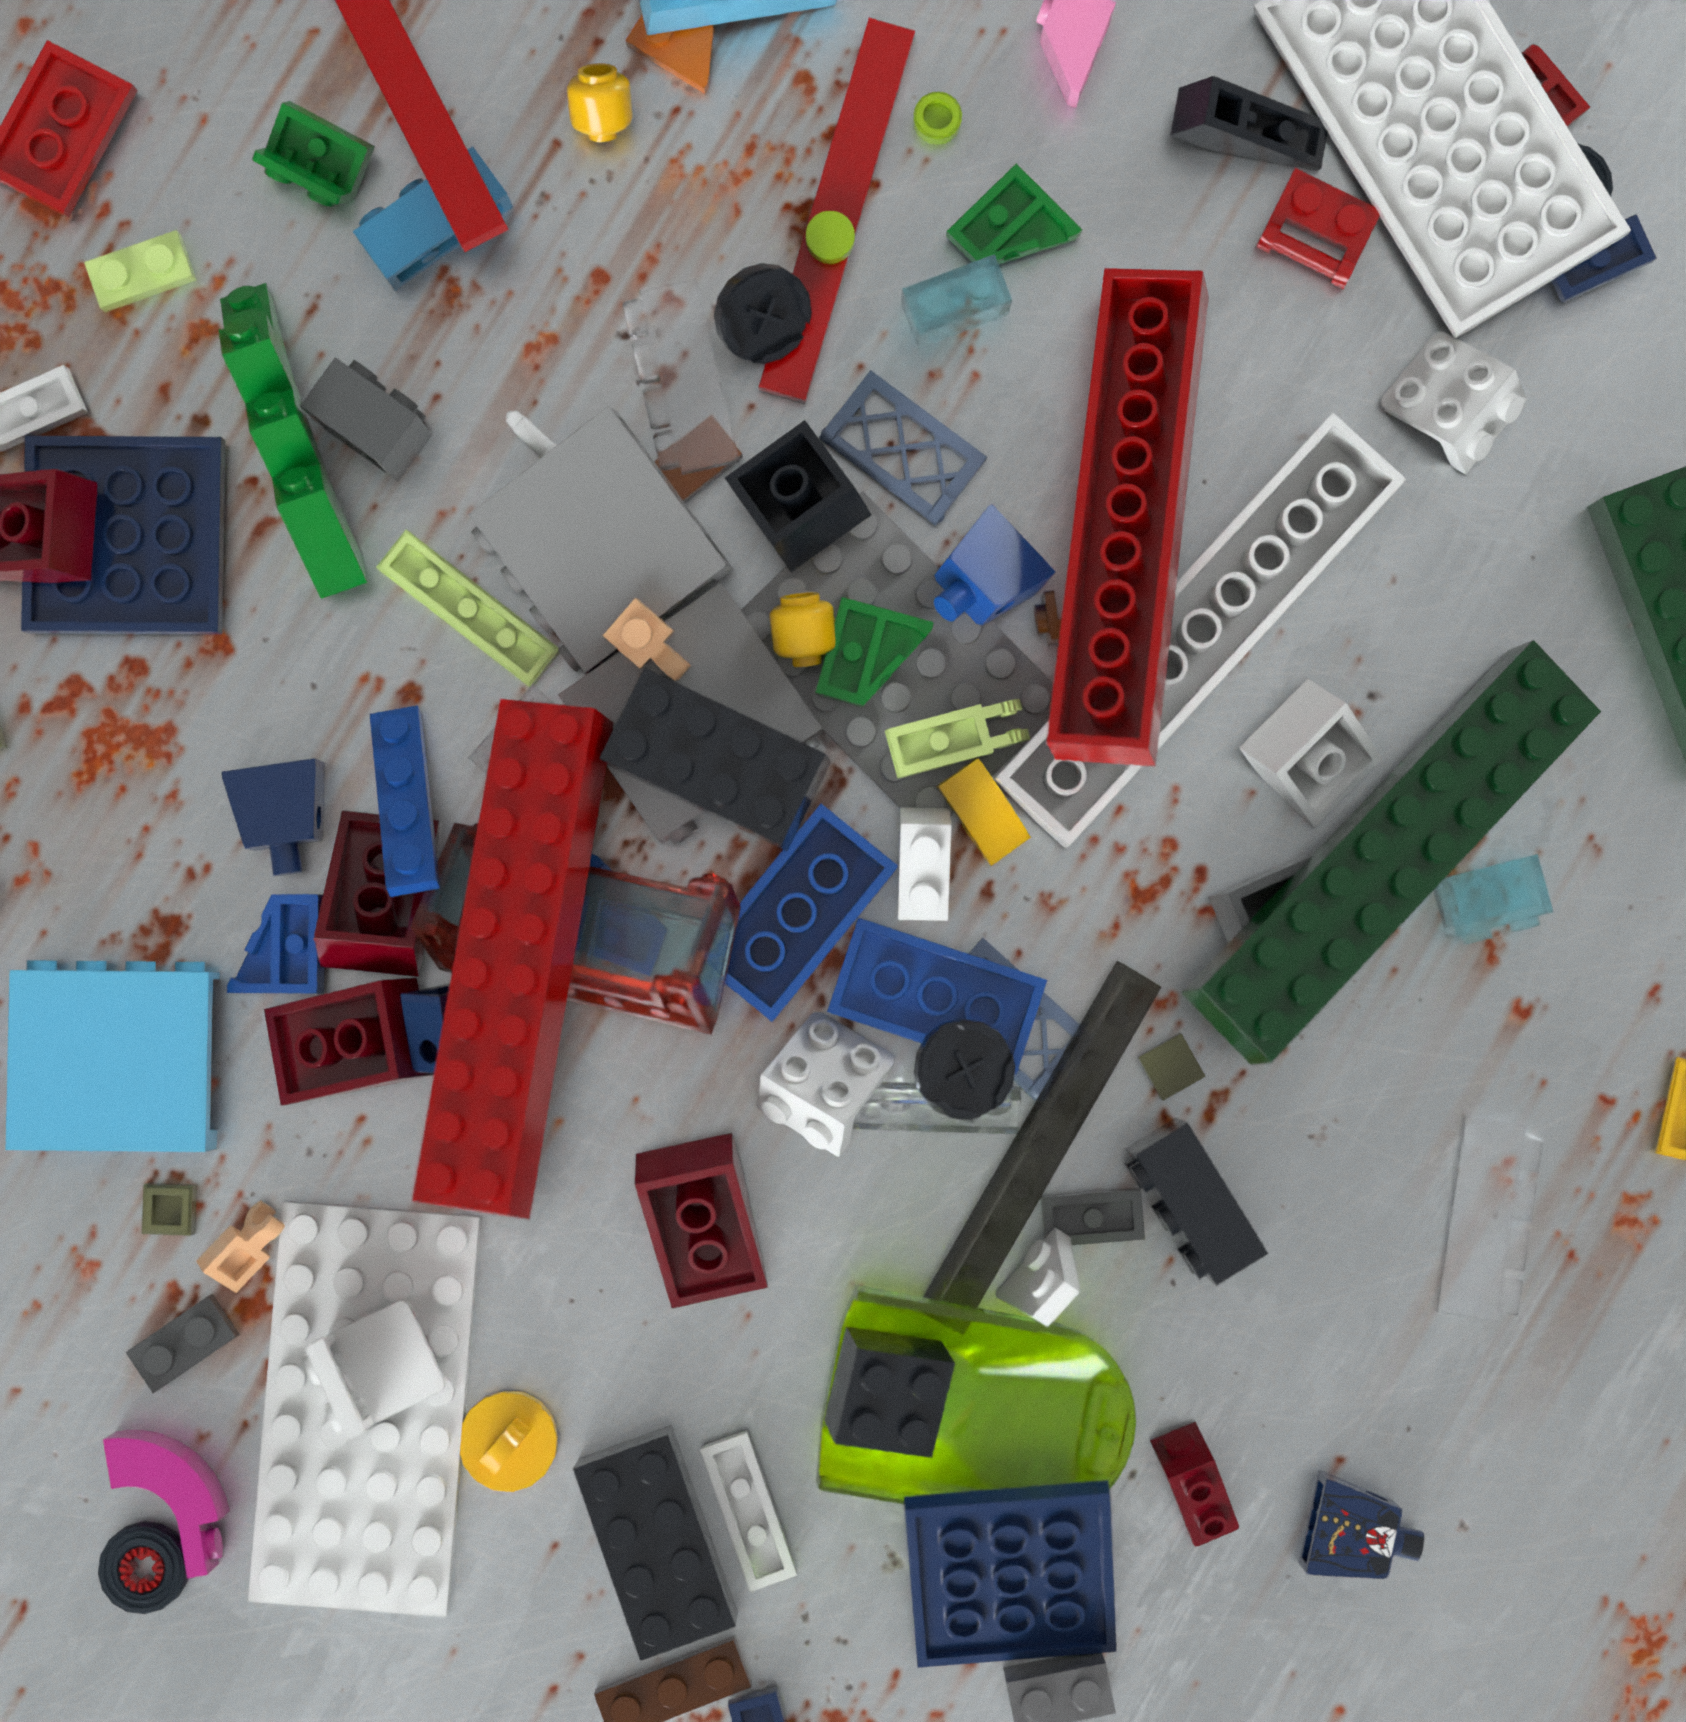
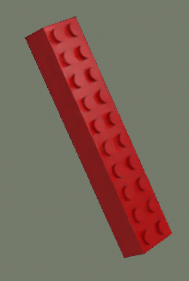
[1046,268,1209,767]
[412,699,614,1220]

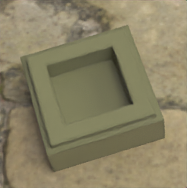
[1137,1033,1206,1101]
[141,1183,197,1236]

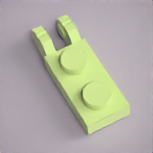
[884,699,1030,779]

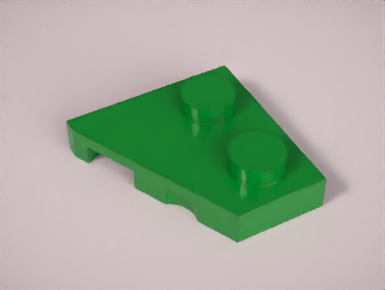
[946,163,1082,270]
[815,597,934,707]

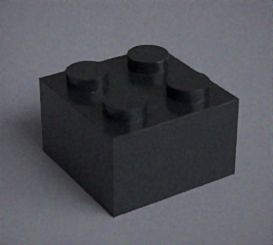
[725,420,872,572]
[824,1326,955,1458]

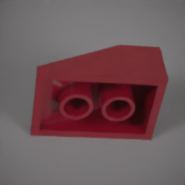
[0,469,97,583]
[314,811,440,977]
[264,978,434,1106]
[635,1133,768,1308]

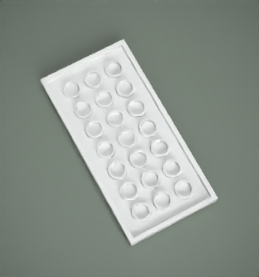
[1254,0,1631,339]
[248,1201,482,1617]

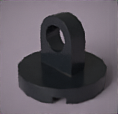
[714,263,812,364]
[914,1018,1015,1120]

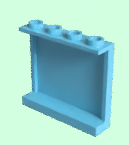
[5,960,220,1152]

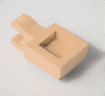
[603,598,691,681]
[196,1200,285,1293]

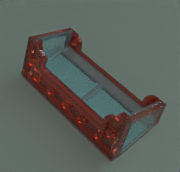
[410,822,741,1035]

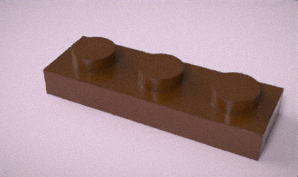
[594,1636,752,1722]

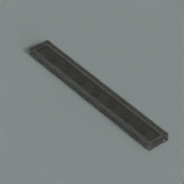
[919,961,1161,1330]

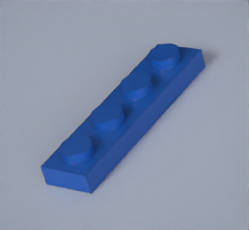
[369,705,440,897]

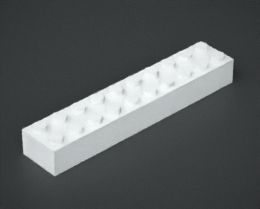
[994,413,1407,848]

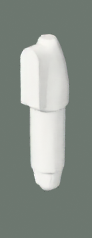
[506,410,557,458]

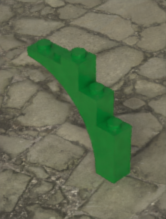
[219,283,367,599]

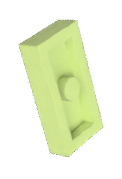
[84,230,196,312]

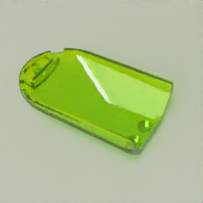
[816,1285,1136,1504]

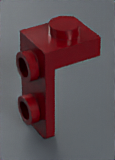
[1150,1421,1239,1547]

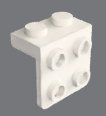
[1381,332,1527,474]
[757,1012,895,1157]
[303,1300,445,1441]

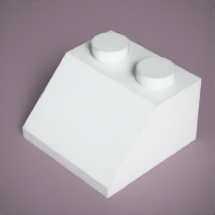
[1239,678,1383,828]

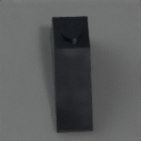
[1170,76,1328,171]

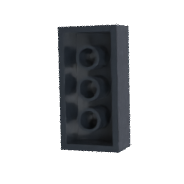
[600,667,831,851]
[573,1425,738,1661]

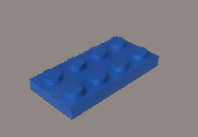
[827,918,1047,1075]

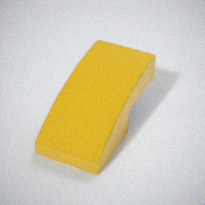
[936,758,1031,866]

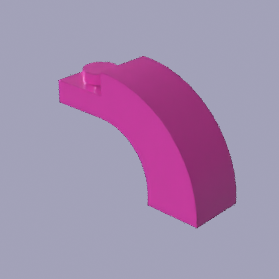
[103,1430,230,1579]

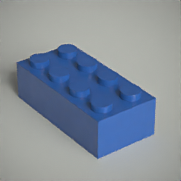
[694,803,899,1022]

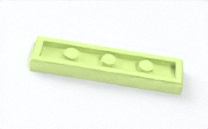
[376,529,560,689]

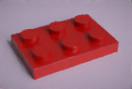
[0,40,138,218]

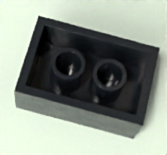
[1125,1117,1269,1286]

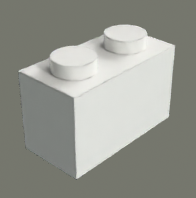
[898,807,951,921]

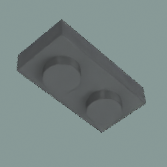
[1041,1188,1145,1245]
[125,1294,240,1393]

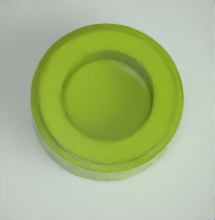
[913,91,962,145]
[806,211,855,264]

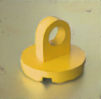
[460,1391,558,1492]

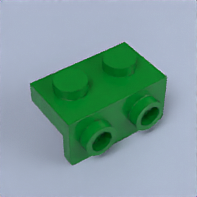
[252,101,375,207]

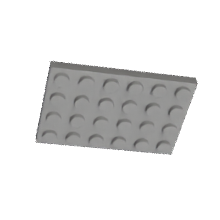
[741,491,1053,817]

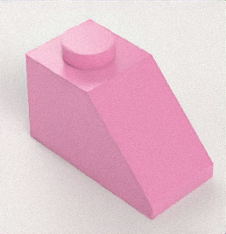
[1036,0,1116,108]

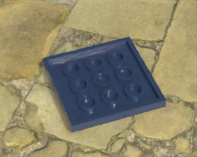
[21,436,226,635]
[903,1480,1117,1668]

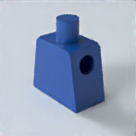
[934,504,1056,625]

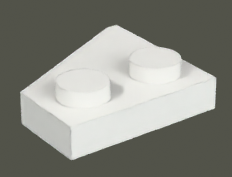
[996,1227,1080,1327]

